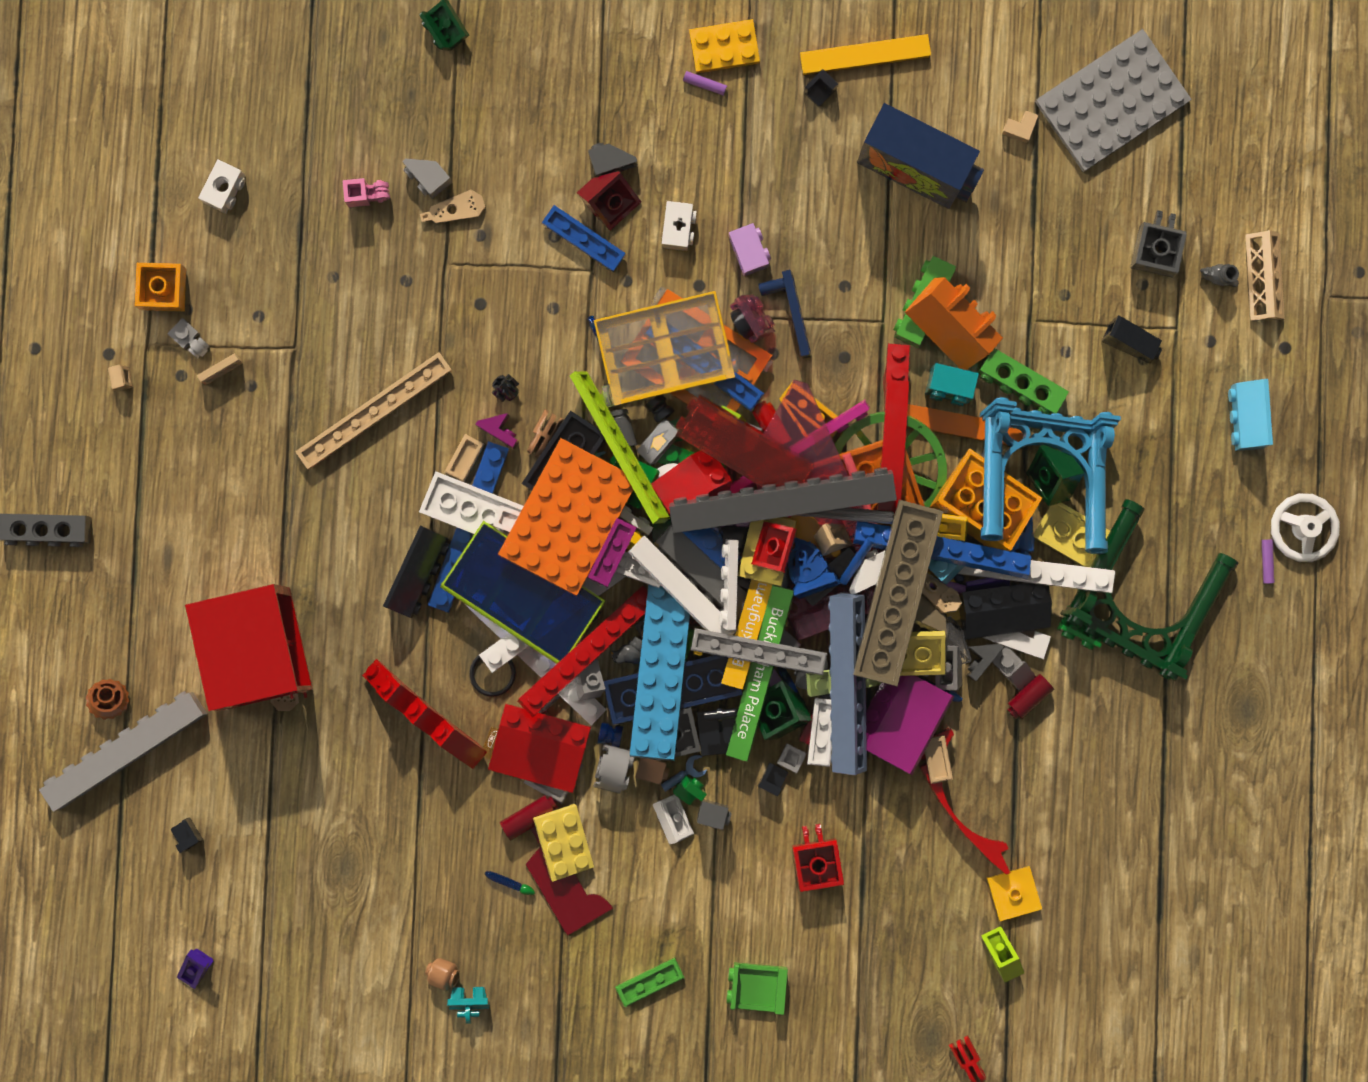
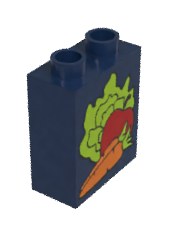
[857,103,984,209]

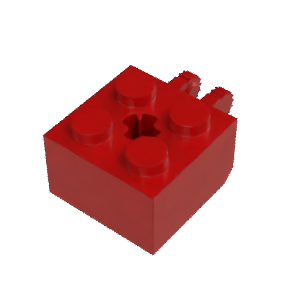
[792,824,844,892]

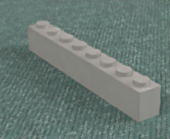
[39,691,207,812]

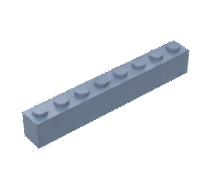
[828,593,867,775]

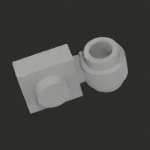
[167,318,209,359]

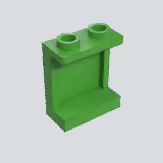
[726,962,788,1015]

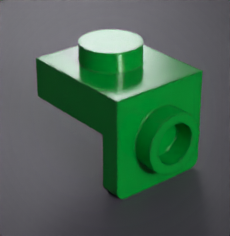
[673,775,707,805]

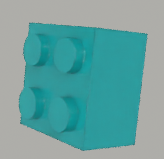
[925,363,979,406]

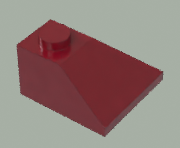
[577,171,642,231]

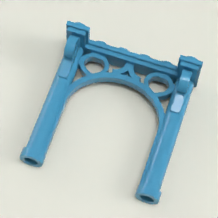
[980,397,1121,554]

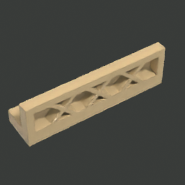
[1246,230,1285,321]

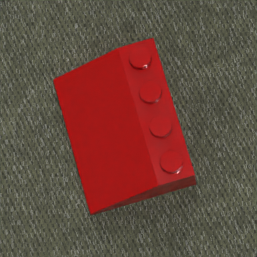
[488,704,591,793]

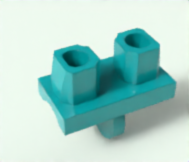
[447,987,490,1024]

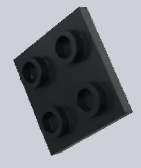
[697,708,739,756]

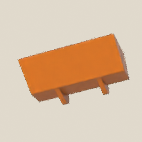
[905,277,1003,370]

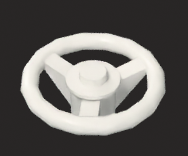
[1271,493,1340,562]

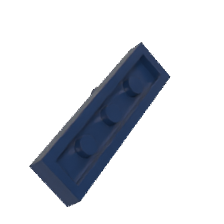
[759,270,812,359]

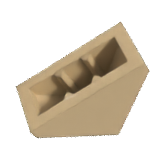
[814,524,854,556]

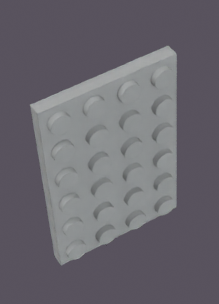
[1035,29,1192,172]

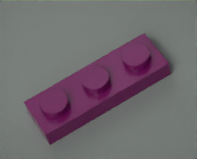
[588,518,637,588]

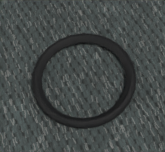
[469,655,516,697]

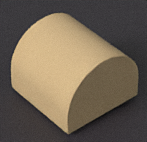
[108,365,133,391]

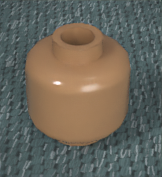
[425,958,460,991]

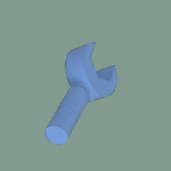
[661,755,707,792]

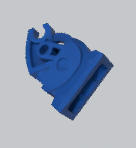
[787,538,841,599]

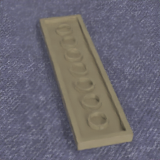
[853,500,943,686]

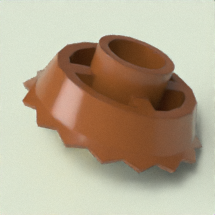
[85,679,129,720]

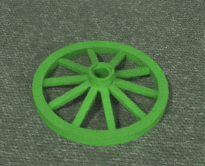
[829,412,947,507]

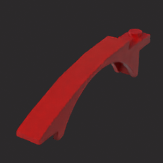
[877,343,910,515]
[919,728,1010,875]

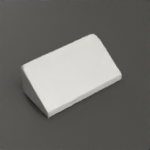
[653,795,694,844]

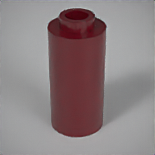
[1007,674,1054,719]

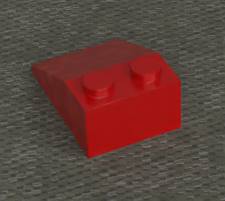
[651,446,732,517]

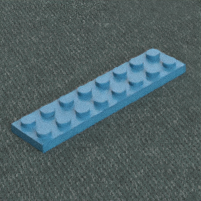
[630,585,690,761]

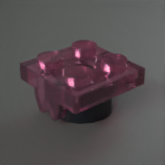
[730,295,776,343]

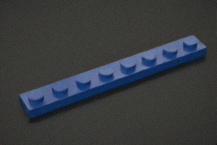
[428,441,509,613]
[853,521,1031,579]

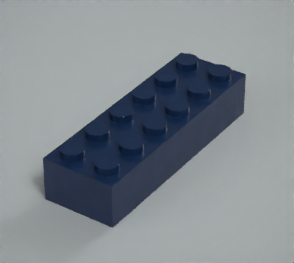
[603,655,743,725]

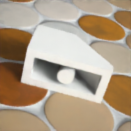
[849,549,885,594]

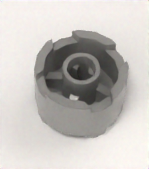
[594,744,634,794]

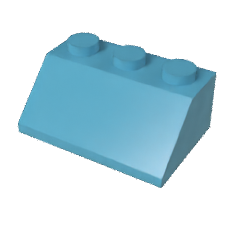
[1228,379,1273,451]

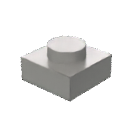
[777,743,807,773]

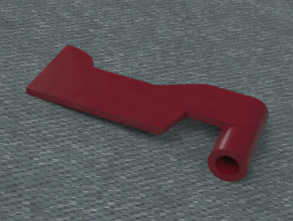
[500,795,613,936]

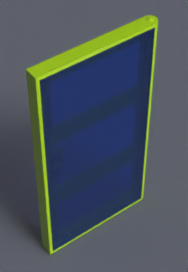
[440,520,605,664]

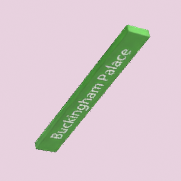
[726,585,794,762]

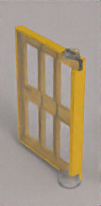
[594,291,739,407]

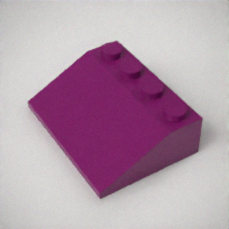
[866,675,954,775]

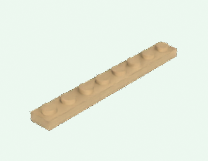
[295,352,452,470]

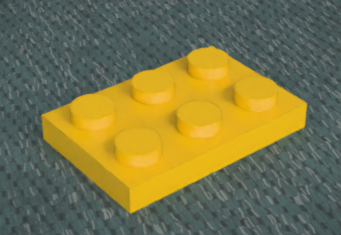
[689,19,760,74]

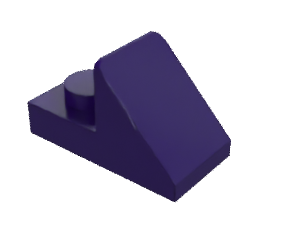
[177,949,213,989]

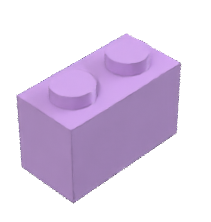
[728,223,771,276]

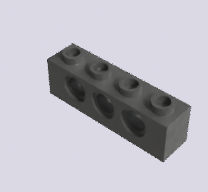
[0,514,91,547]

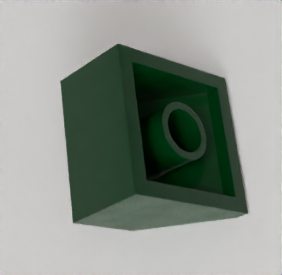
[1026,445,1084,506]
[758,680,812,740]

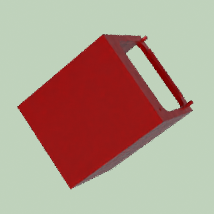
[185,584,313,711]

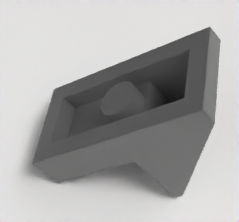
[967,644,1003,681]

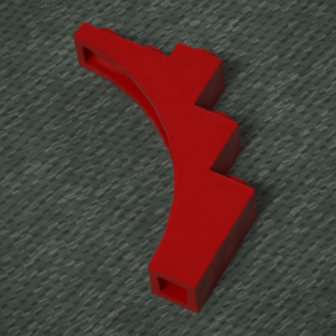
[362,659,487,769]

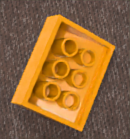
[929,449,1042,551]

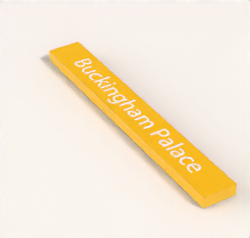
[721,517,792,690]

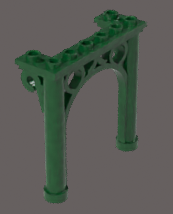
[1060,499,1239,681]

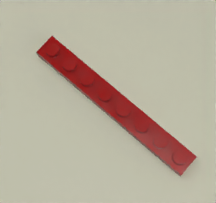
[517,586,648,717]

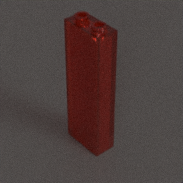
[675,394,814,487]

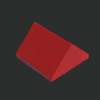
[751,521,797,574]

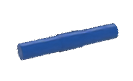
[839,536,875,585]

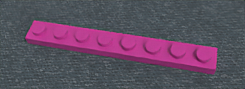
[730,399,870,493]

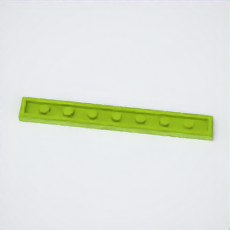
[570,371,670,524]

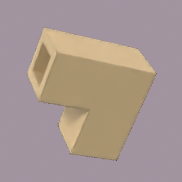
[1002,111,1038,143]

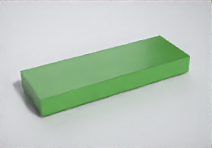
[615,957,685,1007]

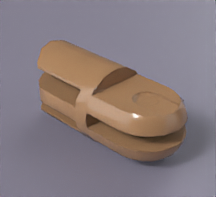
[527,409,564,457]

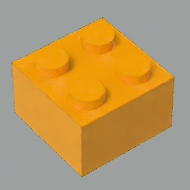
[135,263,186,312]

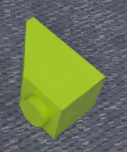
[981,926,1024,983]

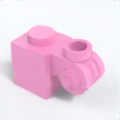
[343,178,390,207]

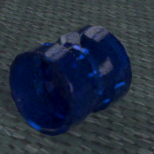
[597,722,623,748]

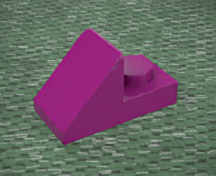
[475,413,519,449]

